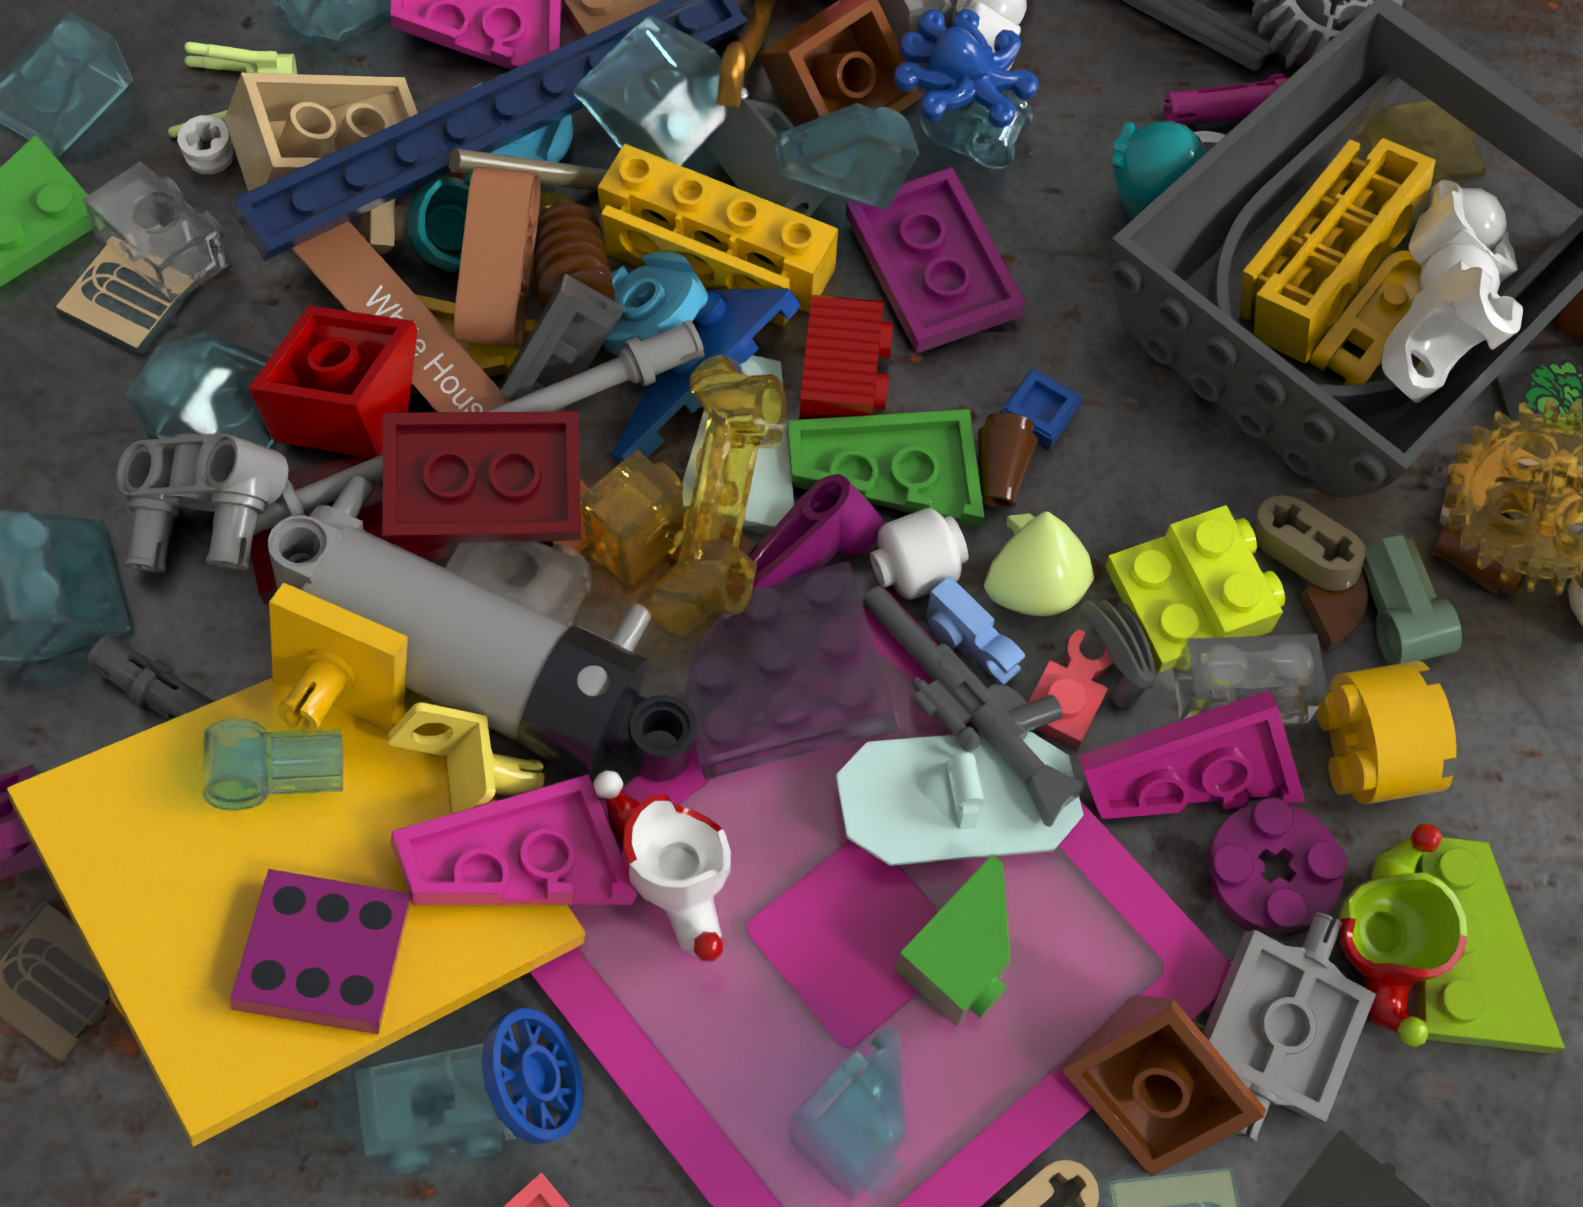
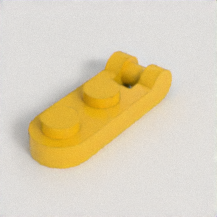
[1309,250,1422,385]

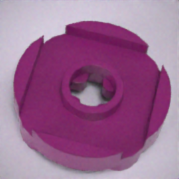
[1206,797,1347,936]

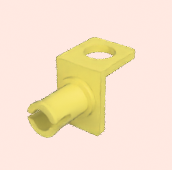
[388,702,545,814]

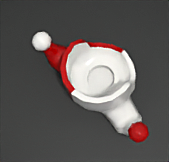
[593,770,731,962]

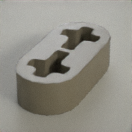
[1254,495,1366,591]

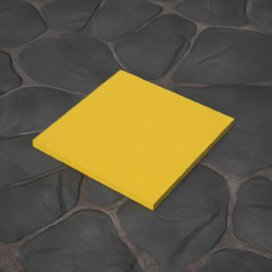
[7,678,586,1147]

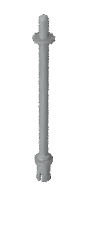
[253,320,705,535]

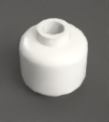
[870,508,969,600]

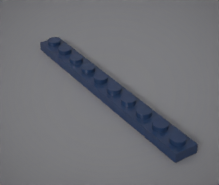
[231,0,747,261]

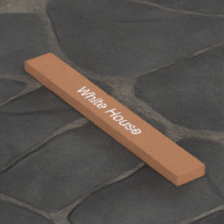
[291,221,616,561]

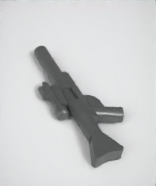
[862,586,1083,827]

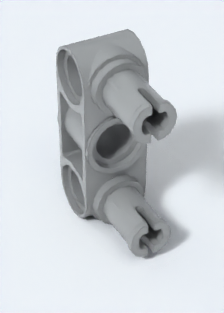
[116,433,288,573]

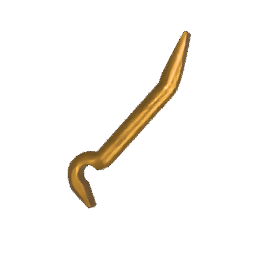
[716,0,776,108]

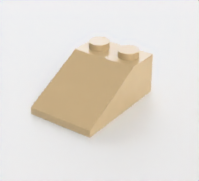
[224,72,418,192]

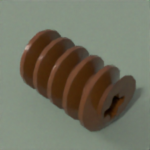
[533,203,615,311]

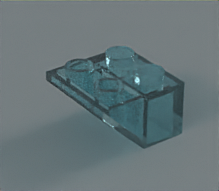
[0,509,131,662]

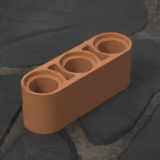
[454,166,540,348]

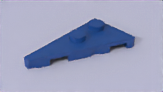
[610,288,800,471]

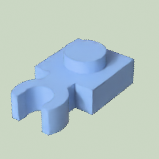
[926,576,1025,685]

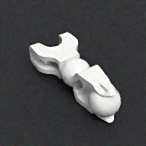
[1382,179,1523,403]

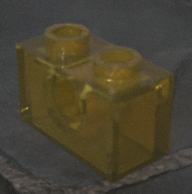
[580,449,685,594]

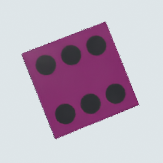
[230,869,411,1034]

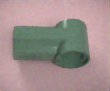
[1362,534,1462,665]

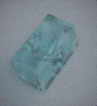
[354,1043,518,1175]

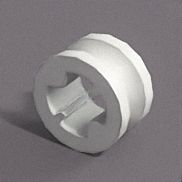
[177,115,236,174]

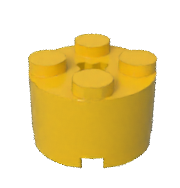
[1315,661,1457,805]

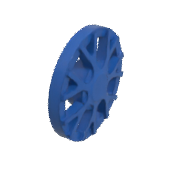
[481,1008,583,1144]

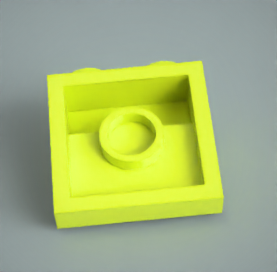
[1105,505,1285,673]

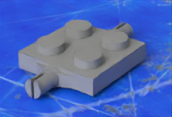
[1202,912,1376,1142]

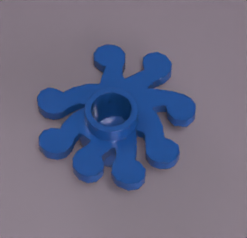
[894,9,1039,128]

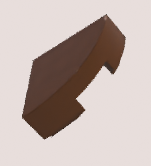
[1300,571,1368,651]

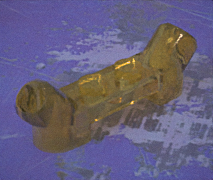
[644,355,787,636]

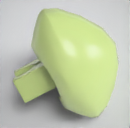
[984,511,1094,616]

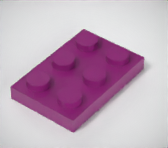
[846,167,1026,354]

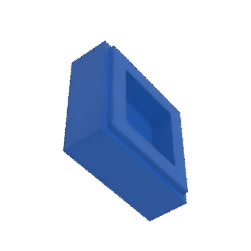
[1000,368,1083,451]

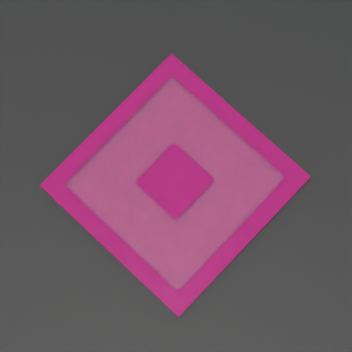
[529,589,1231,1207]

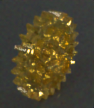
[1444,399,1583,595]

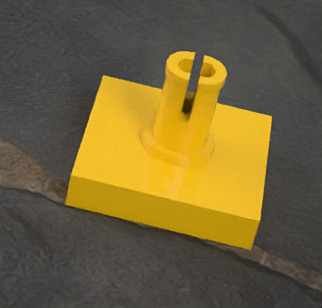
[269,582,408,734]

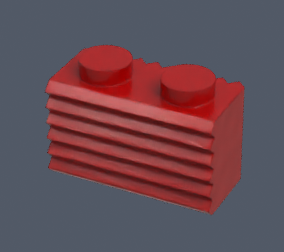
[799,295,893,420]

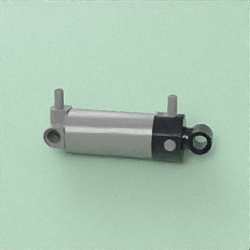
[268,475,697,782]

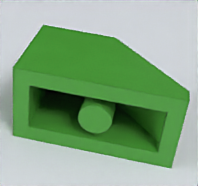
[895,854,1011,1026]

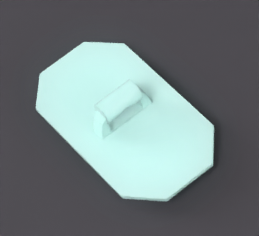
[835,731,1083,866]

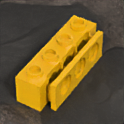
[1240,138,1435,364]
[598,143,838,327]

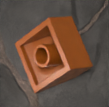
[757,0,923,155]

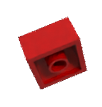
[248,305,418,459]

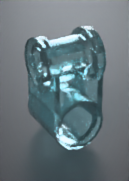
[919,89,1033,169]

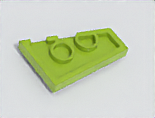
[1415,837,1565,1054]

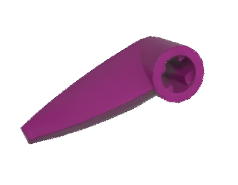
[715,474,883,614]

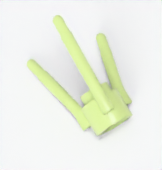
[168,42,297,138]

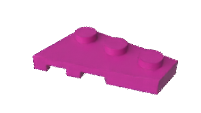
[390,0,561,70]
[1078,690,1306,819]
[390,774,637,905]

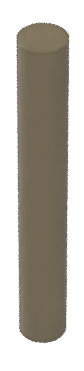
[449,148,608,192]

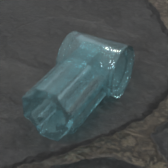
[203,719,343,810]

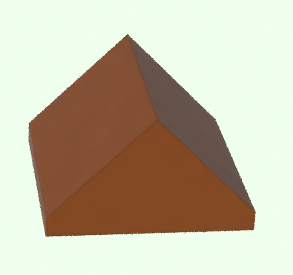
[1061,995,1266,1177]

